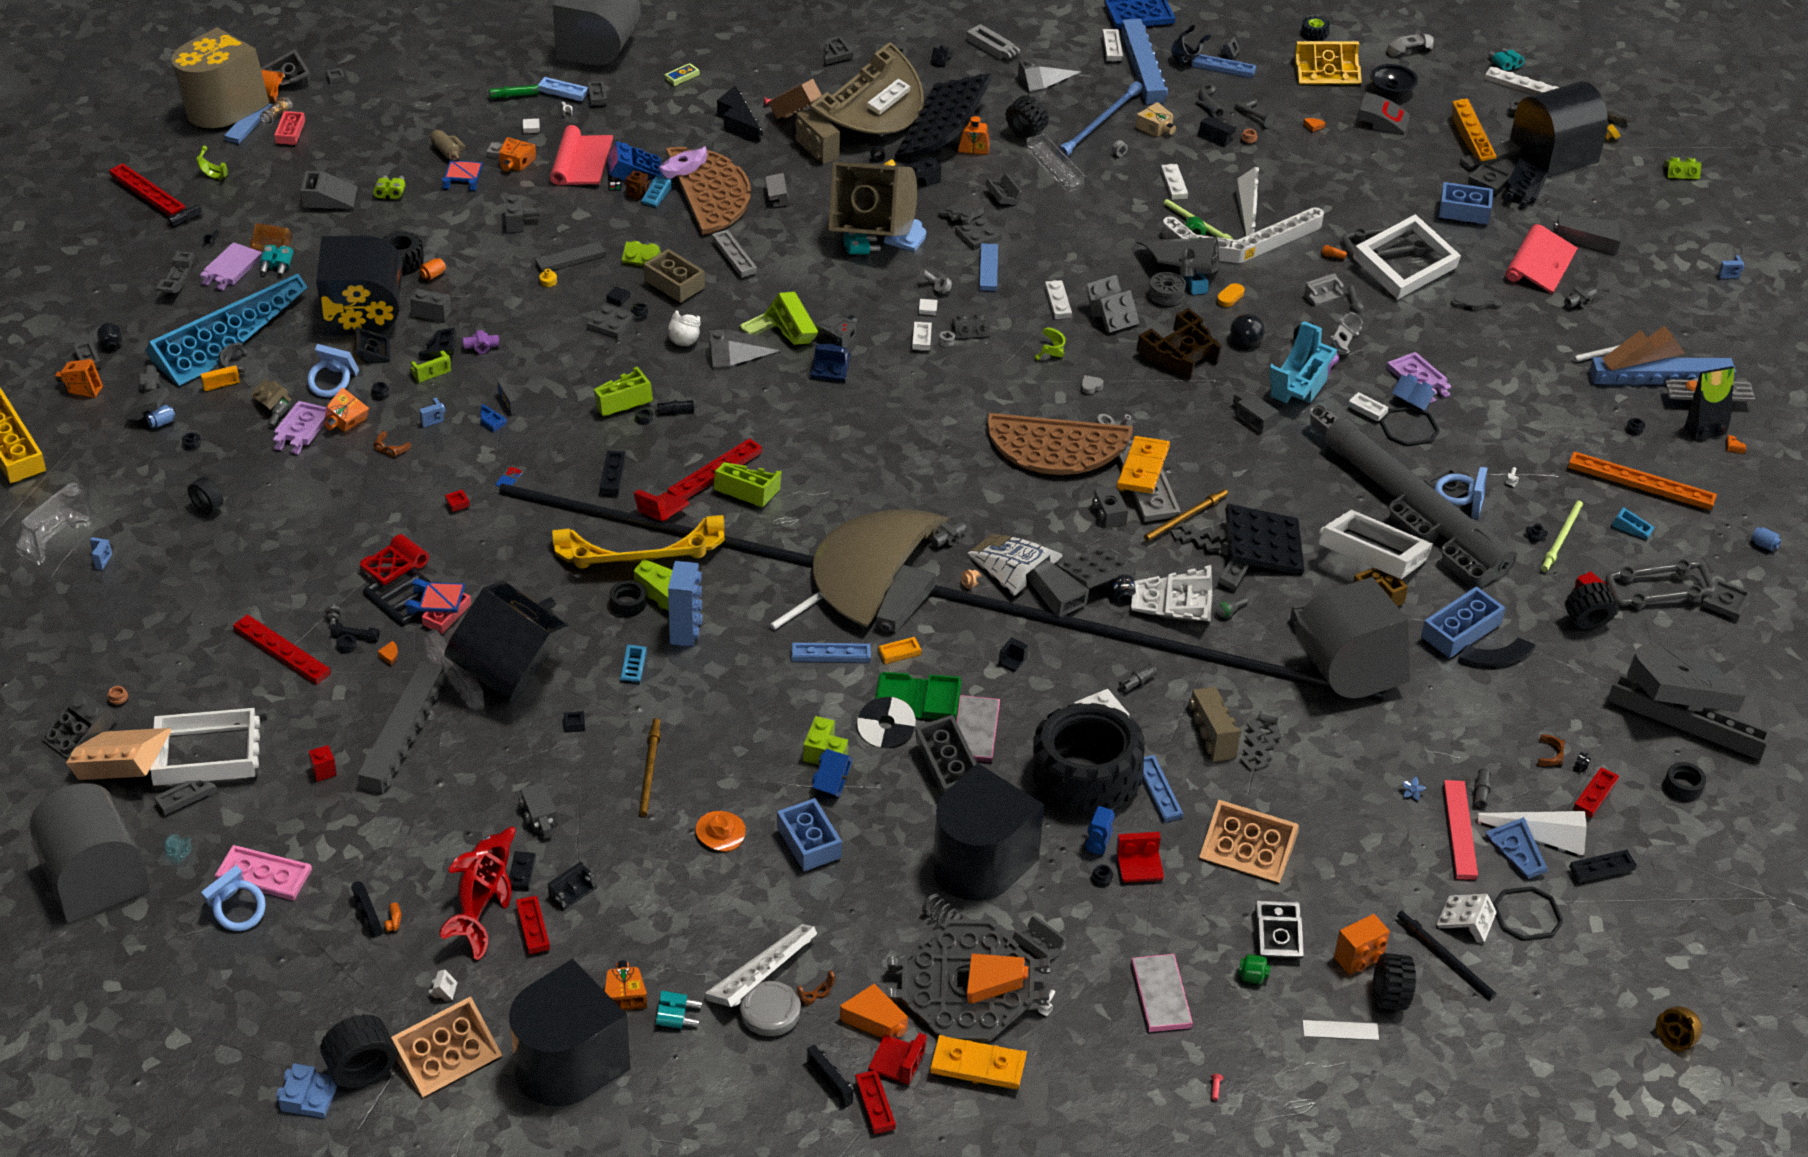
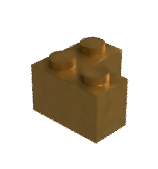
[1353,568,1408,606]

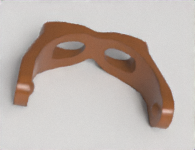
[373,431,411,457]
[1538,734,1565,766]
[797,970,835,1006]

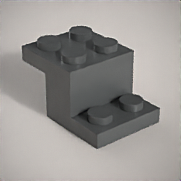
[1084,274,1139,333]

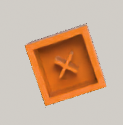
[1334,914,1390,975]

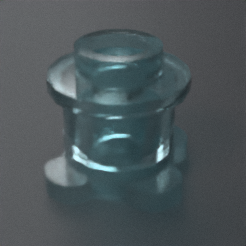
[164,833,193,861]

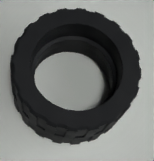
[320,1014,397,1088]

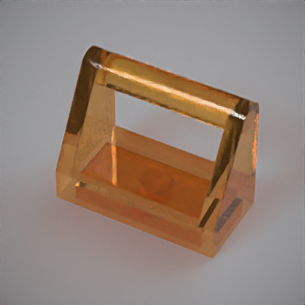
[249,223,293,252]

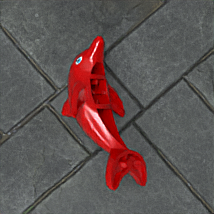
[439,826,516,960]

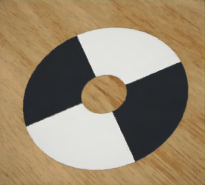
[857,697,916,748]

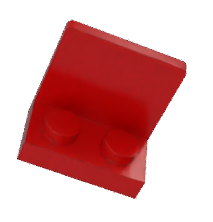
[633,489,689,521]
[1116,832,1164,883]
[869,1033,927,1085]

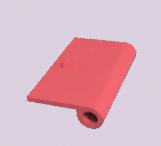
[550,125,613,185]
[1505,224,1578,294]

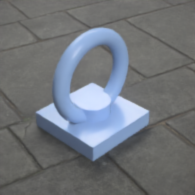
[307,344,359,397]
[1435,467,1487,519]
[201,865,266,931]

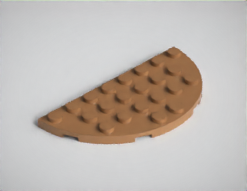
[666,147,751,235]
[988,413,1133,475]

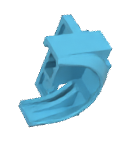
[1269,321,1337,403]

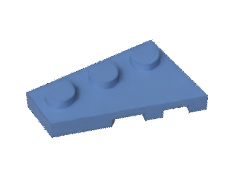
[1485,817,1548,879]

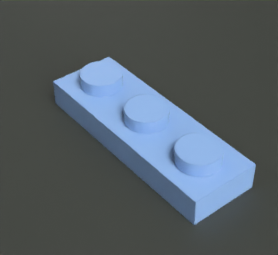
[538,77,589,101]

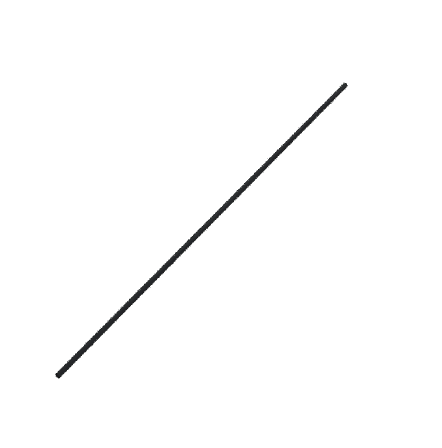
[499,483,1386,700]

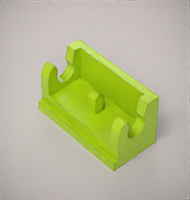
[410,350,451,383]

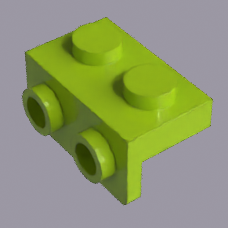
[1664,157,1702,179]
[622,241,662,266]

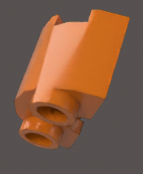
[261,70,284,102]

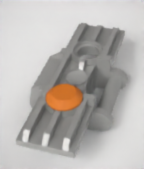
[1665,378,1755,402]

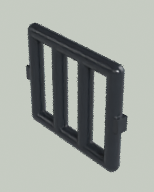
[363,564,431,625]

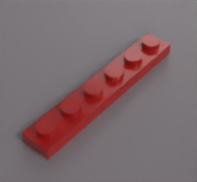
[109,163,186,216]
[668,438,762,500]
[233,614,331,685]

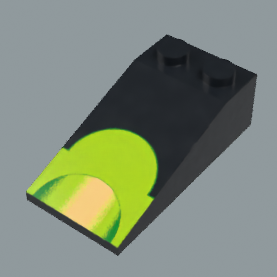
[1685,366,1735,440]

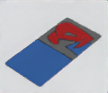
[495,465,524,486]

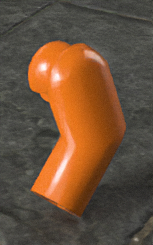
[1321,245,1347,260]
[384,902,402,932]

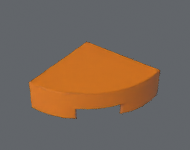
[1303,118,1326,132]
[1726,435,1747,453]
[378,641,398,665]

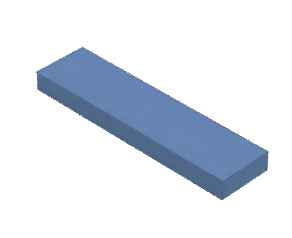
[1192,54,1257,78]
[224,104,272,144]
[980,243,998,291]
[792,643,871,663]
[1142,755,1183,823]

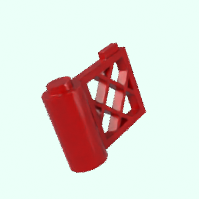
[359,534,429,586]

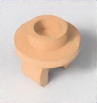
[961,570,981,589]

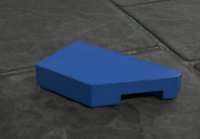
[481,404,507,432]

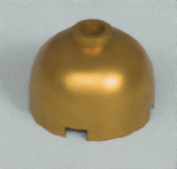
[1655,1006,1702,1052]

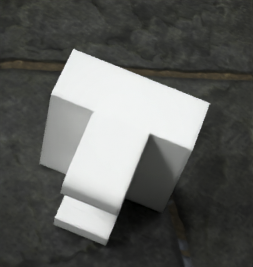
[429,970,458,1002]

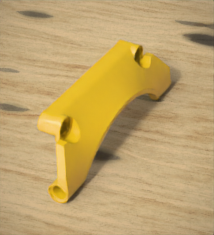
[552,515,725,569]

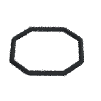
[1380,406,1440,446]
[1493,886,1563,940]

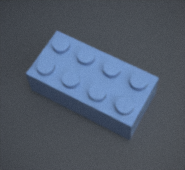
[668,561,703,647]
[1421,586,1505,658]

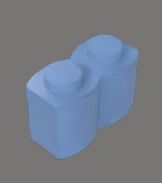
[1392,373,1435,410]

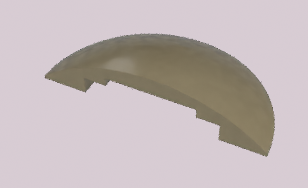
[810,42,924,134]
[813,509,948,627]

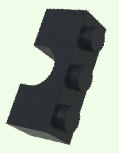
[904,158,942,186]

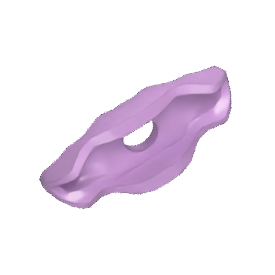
[658,146,707,179]

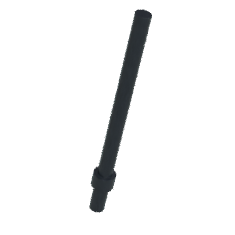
[1397,910,1497,1000]

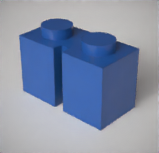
[812,748,853,798]

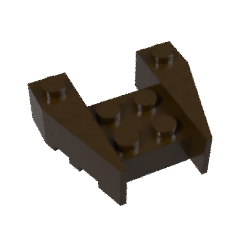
[1136,308,1222,379]

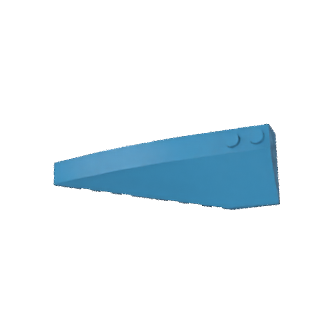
[145,274,308,387]

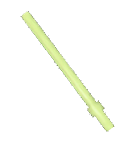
[1164,199,1233,240]
[1541,500,1583,572]

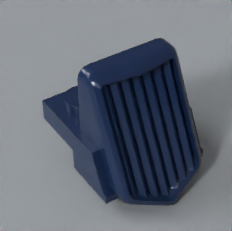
[810,344,852,382]

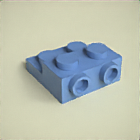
[276,1063,338,1118]

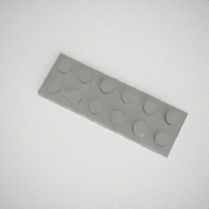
[1117,440,1181,522]

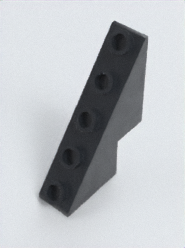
[717,86,763,142]

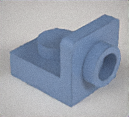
[1718,255,1744,278]
[419,398,445,427]
[90,537,112,570]

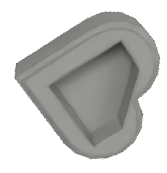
[1082,375,1103,394]

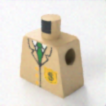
[1136,102,1176,136]

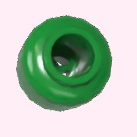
[1184,216,1206,236]
[1238,954,1271,984]

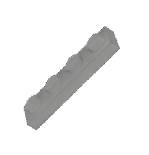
[712,230,757,278]

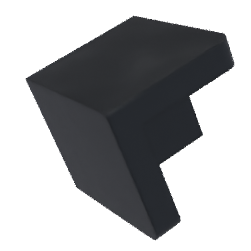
[998,637,1028,672]

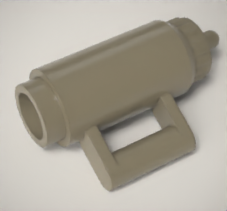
[430,130,466,160]

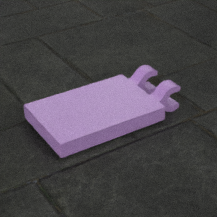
[200,242,262,291]
[1387,352,1451,403]
[273,401,327,455]

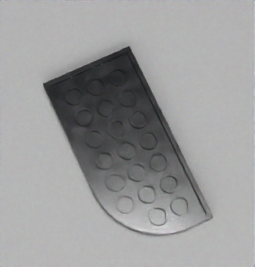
[894,74,992,161]

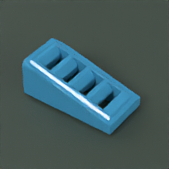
[641,176,672,208]
[1183,268,1209,295]
[1611,507,1655,540]
[620,644,647,683]

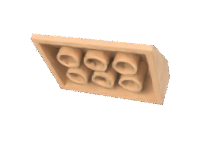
[66,728,171,780]
[1199,800,1299,884]
[391,996,502,1098]

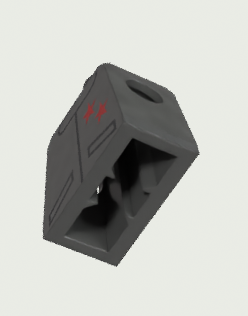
[816,314,857,348]

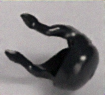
[1171,25,1211,64]

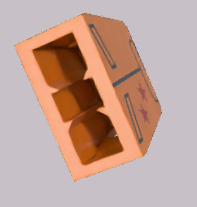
[499,137,536,172]
[55,359,103,397]

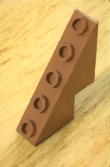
[1602,326,1685,370]

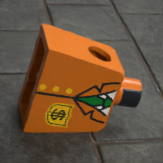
[958,116,990,154]
[324,387,369,431]
[605,960,647,1010]

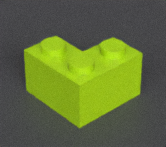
[803,716,848,765]

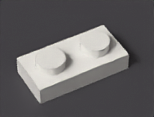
[912,322,932,350]
[1348,392,1389,421]

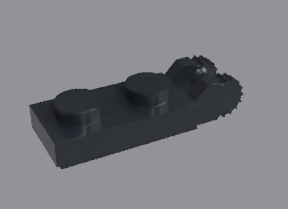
[351,881,383,937]

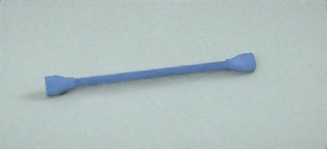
[1057,81,1143,158]

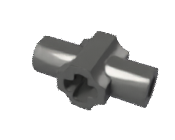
[1564,286,1597,308]
[140,365,161,393]
[930,521,967,548]

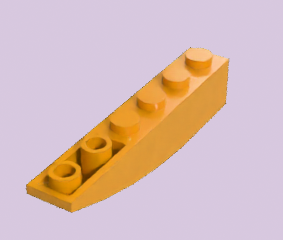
[1452,98,1497,161]

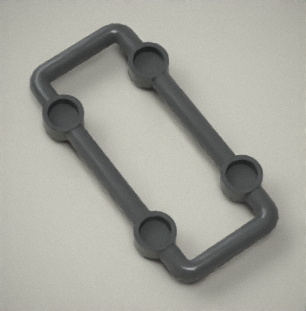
[1342,221,1432,257]
[1606,559,1716,610]

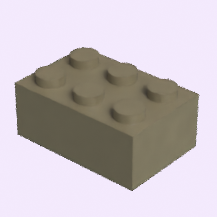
[795,108,840,164]
[643,249,705,303]

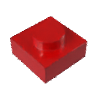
[445,490,470,512]

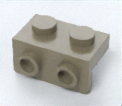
[251,379,291,410]

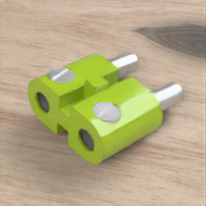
[373,175,406,199]

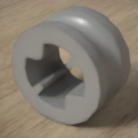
[1112,140,1128,157]
[939,331,955,347]

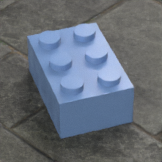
[1439,182,1493,224]
[777,798,842,871]

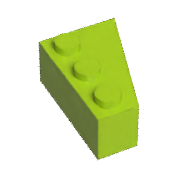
[763,292,818,345]
[594,367,653,416]
[714,462,782,507]
[634,559,673,611]

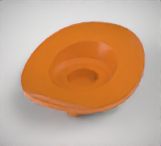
[695,811,746,852]

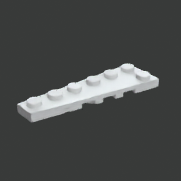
[704,924,817,1007]

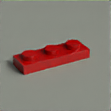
[1573,767,1619,818]
[516,895,550,954]
[855,1070,896,1134]

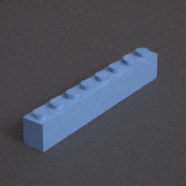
[1121,19,1168,104]
[1589,357,1736,385]

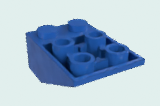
[608,141,663,181]

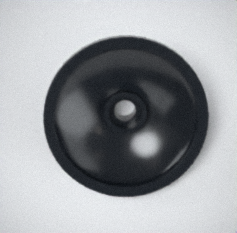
[1370,64,1418,95]

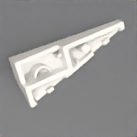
[1236,167,1259,236]
[1477,811,1586,858]

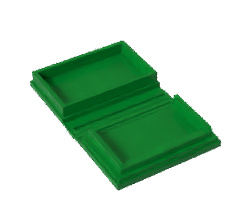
[875,672,962,720]

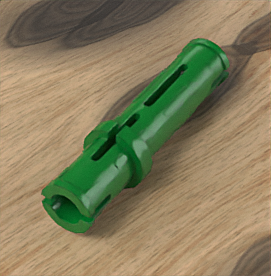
[489,84,538,99]

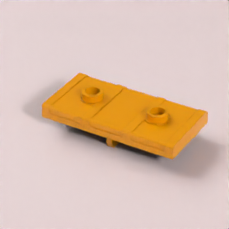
[1117,436,1170,494]
[930,1035,1027,1090]

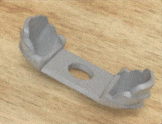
[1387,33,1434,57]
[1330,312,1363,355]

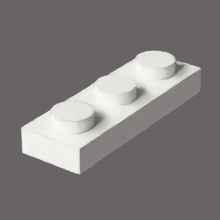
[1102,29,1123,62]
[867,79,910,115]
[1161,164,1188,200]
[1045,280,1072,319]

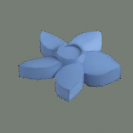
[1402,776,1426,801]

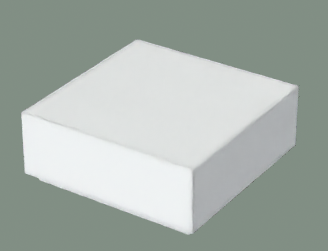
[523,119,540,134]
[919,299,937,316]

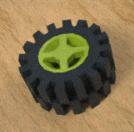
[1301,15,1330,41]

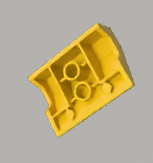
[1294,41,1362,85]

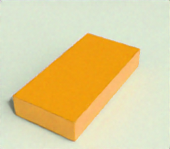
[200,365,240,391]
[878,637,922,664]

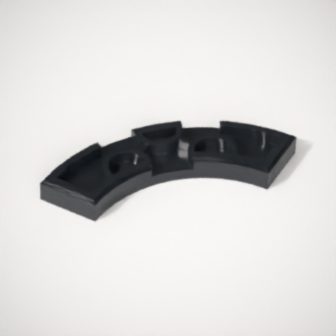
[1458,637,1536,668]

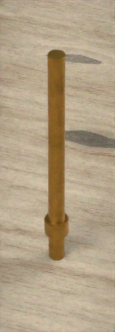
[1144,489,1228,542]
[639,718,661,817]

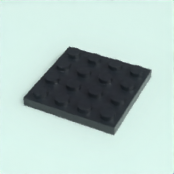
[1225,504,1305,575]

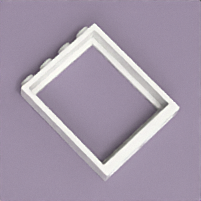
[1353,214,1461,300]
[1319,510,1433,579]
[150,708,260,786]

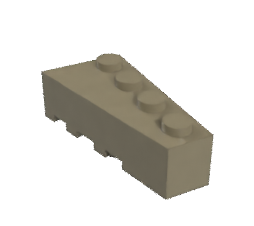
[1189,687,1241,761]

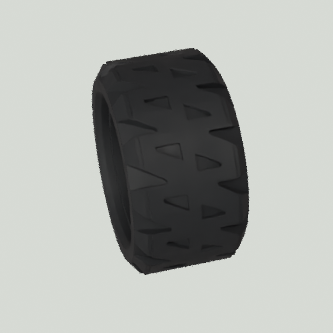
[1033,703,1145,812]

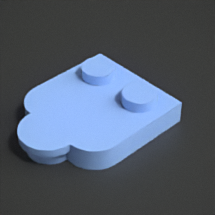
[884,219,926,252]

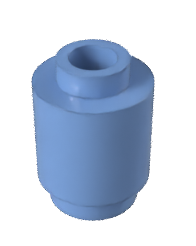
[146,405,175,428]
[1751,527,1781,551]

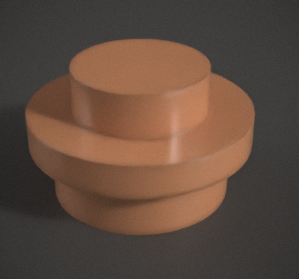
[1241,129,1258,143]
[107,686,128,705]

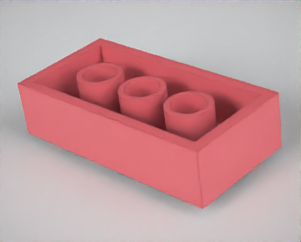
[275,111,305,145]
[422,593,471,634]

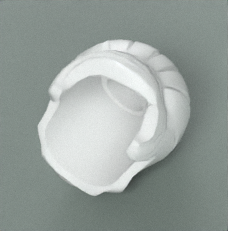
[668,310,700,346]

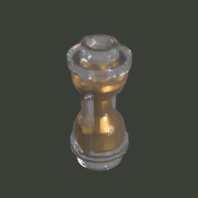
[260,97,293,125]

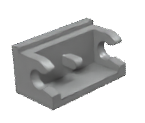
[766,173,790,207]
[1304,273,1344,307]

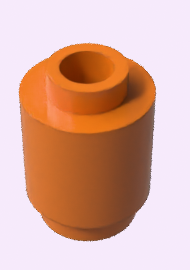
[419,258,446,281]

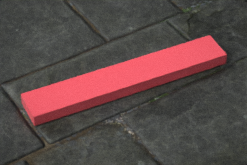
[1443,780,1478,880]

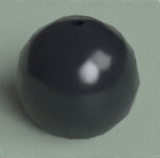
[1230,313,1265,348]

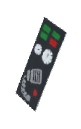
[608,172,622,191]

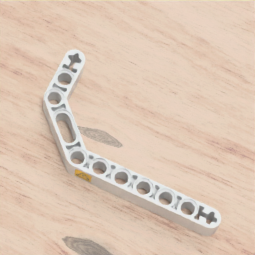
[1162,208,1324,263]

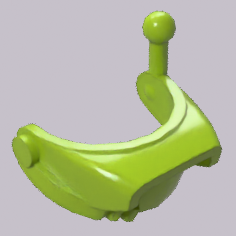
[196,146,228,180]
[1035,327,1066,360]

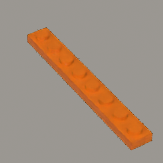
[1568,451,1717,511]

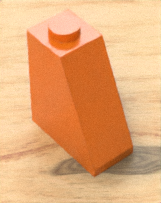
[967,953,1029,1003]
[840,984,908,1038]

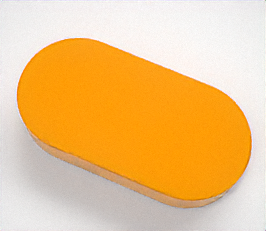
[1217,283,1245,307]

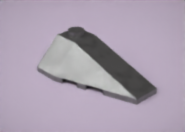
[261,49,310,86]
[1018,58,1082,94]
[709,329,781,370]

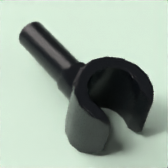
[203,230,219,246]

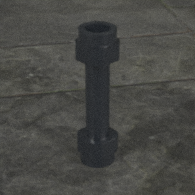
[331,623,380,641]

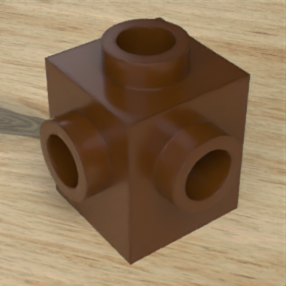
[625,170,650,200]

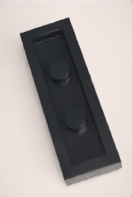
[600,450,626,494]
[1569,850,1637,883]
[807,1044,854,1108]

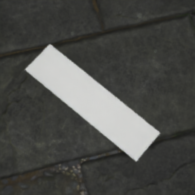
[1303,1020,1379,1040]

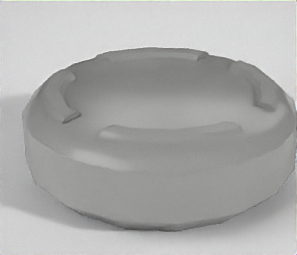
[740,981,801,1036]

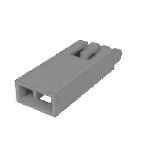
[966,24,1020,59]

